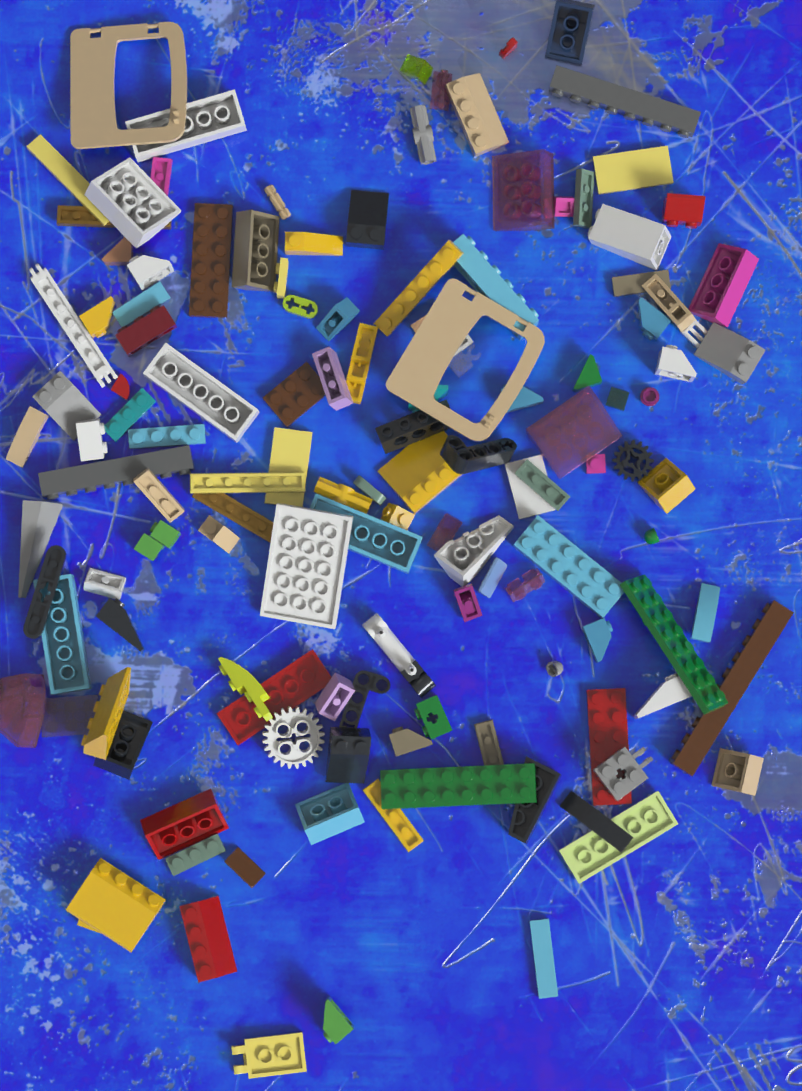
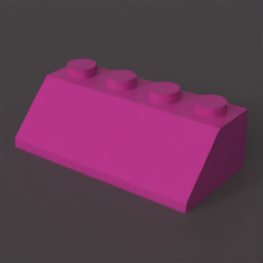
[688,243,759,327]

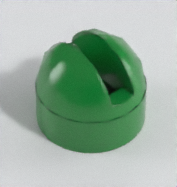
[644,528,660,544]

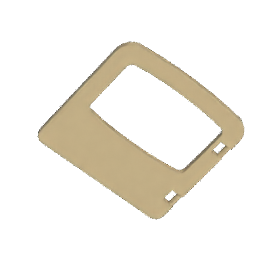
[70,22,187,149]
[386,279,545,441]

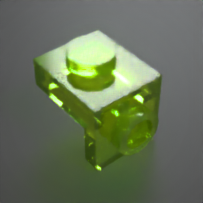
[399,54,433,84]

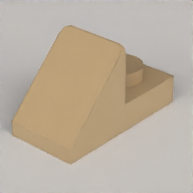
[198,515,240,554]

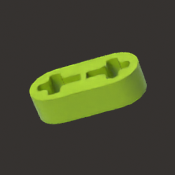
[283,295,318,319]

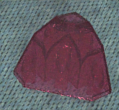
[0,673,46,748]

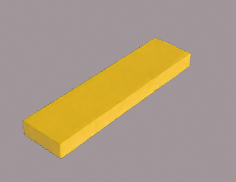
[363,779,424,852]

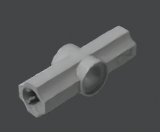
[410,105,437,165]

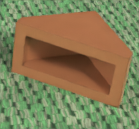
[102,237,133,266]

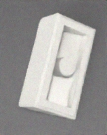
[83,568,126,600]

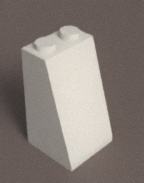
[588,204,672,271]

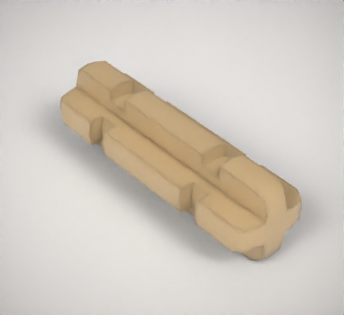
[264,184,291,220]

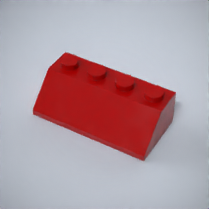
[140,789,229,860]
[179,896,237,983]

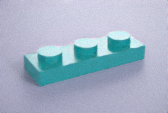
[104,388,156,442]

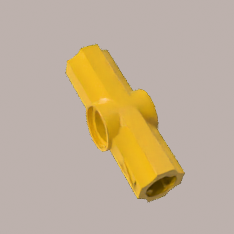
[314,477,373,514]

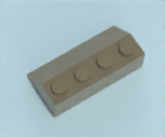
[232,210,280,292]

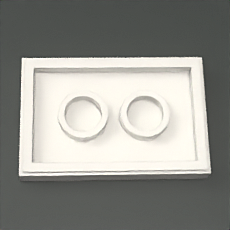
[505,454,555,520]

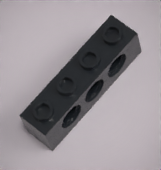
[375,400,450,454]

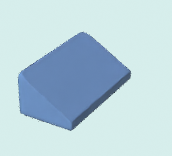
[478,557,507,598]

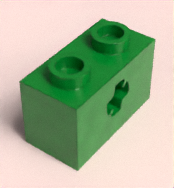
[414,695,452,740]

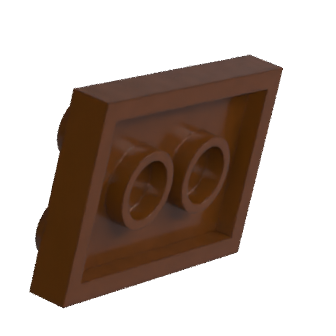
[263,361,326,428]

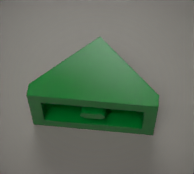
[572,354,602,393]

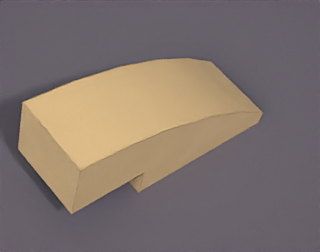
[6,406,49,468]

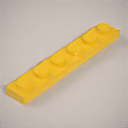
[374,240,464,336]

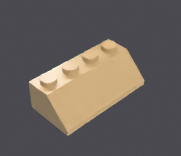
[445,73,509,158]

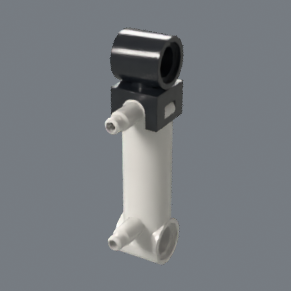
[362,613,436,698]

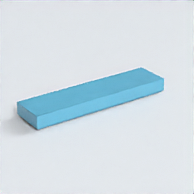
[529,918,558,999]

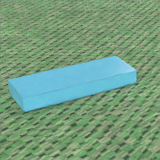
[112,281,171,327]

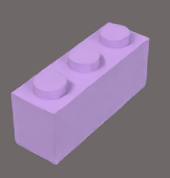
[312,347,353,411]

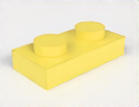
[274,258,289,299]

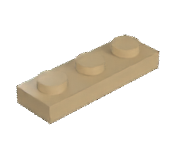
[133,468,185,523]

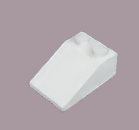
[634,673,692,719]

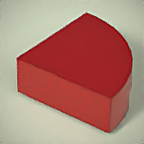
[499,37,518,59]
[110,374,130,400]

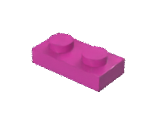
[150,157,173,196]

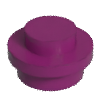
[640,387,659,406]

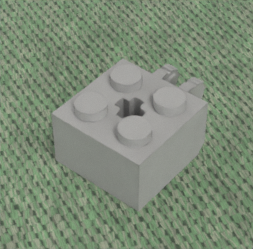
[593,746,653,801]

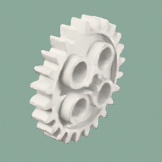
[262,706,325,769]

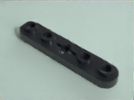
[23,545,67,639]

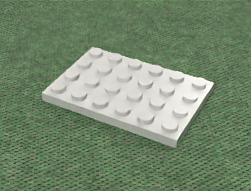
[260,503,353,629]

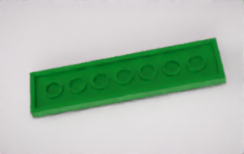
[620,574,728,715]
[380,763,537,810]

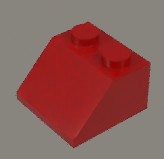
[662,193,706,229]

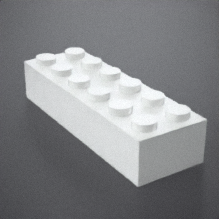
[125,89,247,162]
[143,343,260,443]

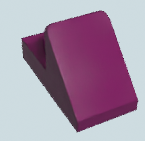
[453,583,482,622]

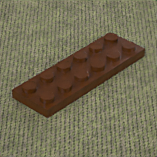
[189,203,233,318]

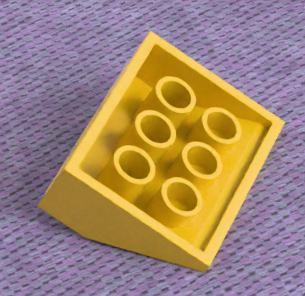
[377,431,463,515]
[81,667,131,760]
[66,858,166,952]

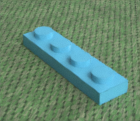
[128,424,206,449]

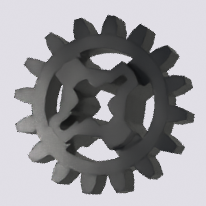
[612,440,654,482]

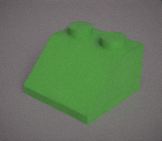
[323,996,354,1044]

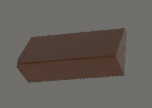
[224,847,266,888]

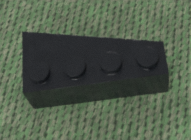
[508,756,562,844]

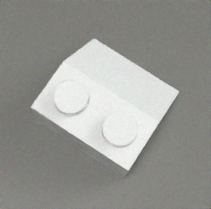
[127,255,174,291]
[655,345,697,382]

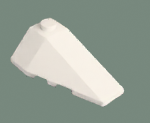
[434,515,514,587]

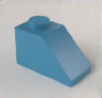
[316,297,360,341]
[637,297,671,341]
[500,384,544,413]
[582,618,613,663]

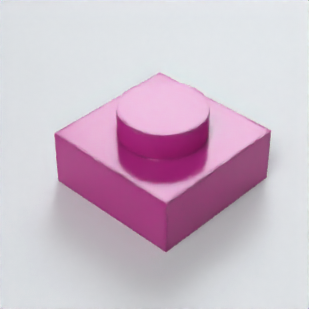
[553,196,575,217]
[586,454,606,474]

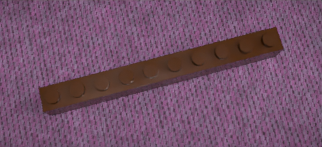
[671,600,794,776]

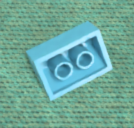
[295,783,365,845]

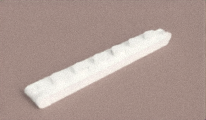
[29,263,118,387]

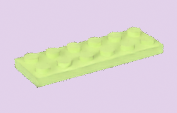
[559,791,678,884]

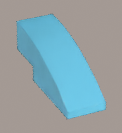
[690,583,720,643]

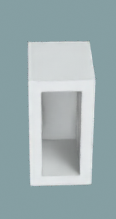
[76,418,108,461]

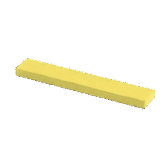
[26,134,109,226]
[190,472,305,494]

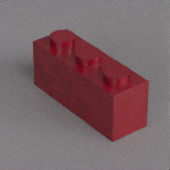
[115,305,177,357]

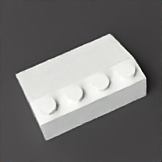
[84,157,182,248]

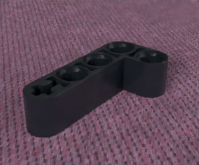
[440,435,517,474]
[339,670,390,728]

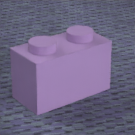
[315,673,355,721]

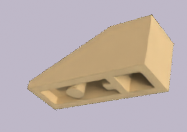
[642,274,696,332]

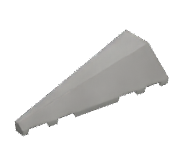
[18,500,63,598]

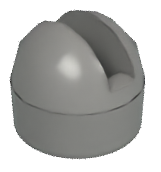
[546,661,563,677]

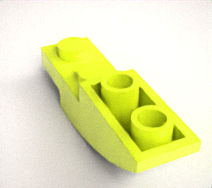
[218,657,273,721]

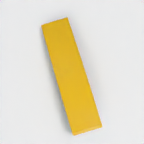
[346,323,378,405]

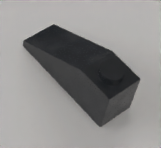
[96,598,145,653]

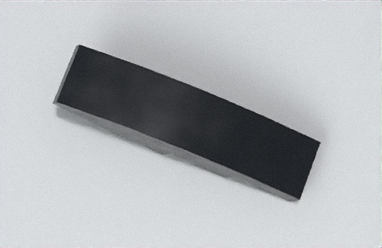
[560,791,633,853]

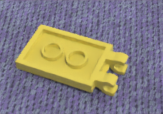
[231,1032,307,1079]

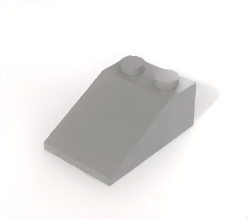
[694,322,766,384]
[32,371,101,441]

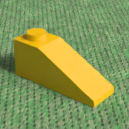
[285,232,343,256]

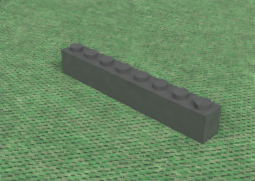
[549,65,701,138]
[38,445,195,500]

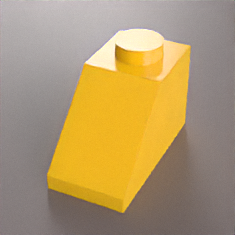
[79,296,115,338]

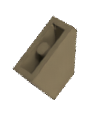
[389,726,433,757]

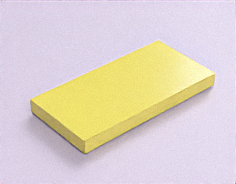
[593,146,674,195]
[265,427,313,507]

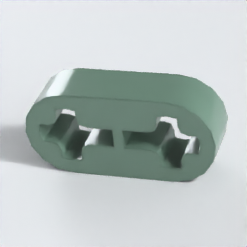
[353,475,386,506]

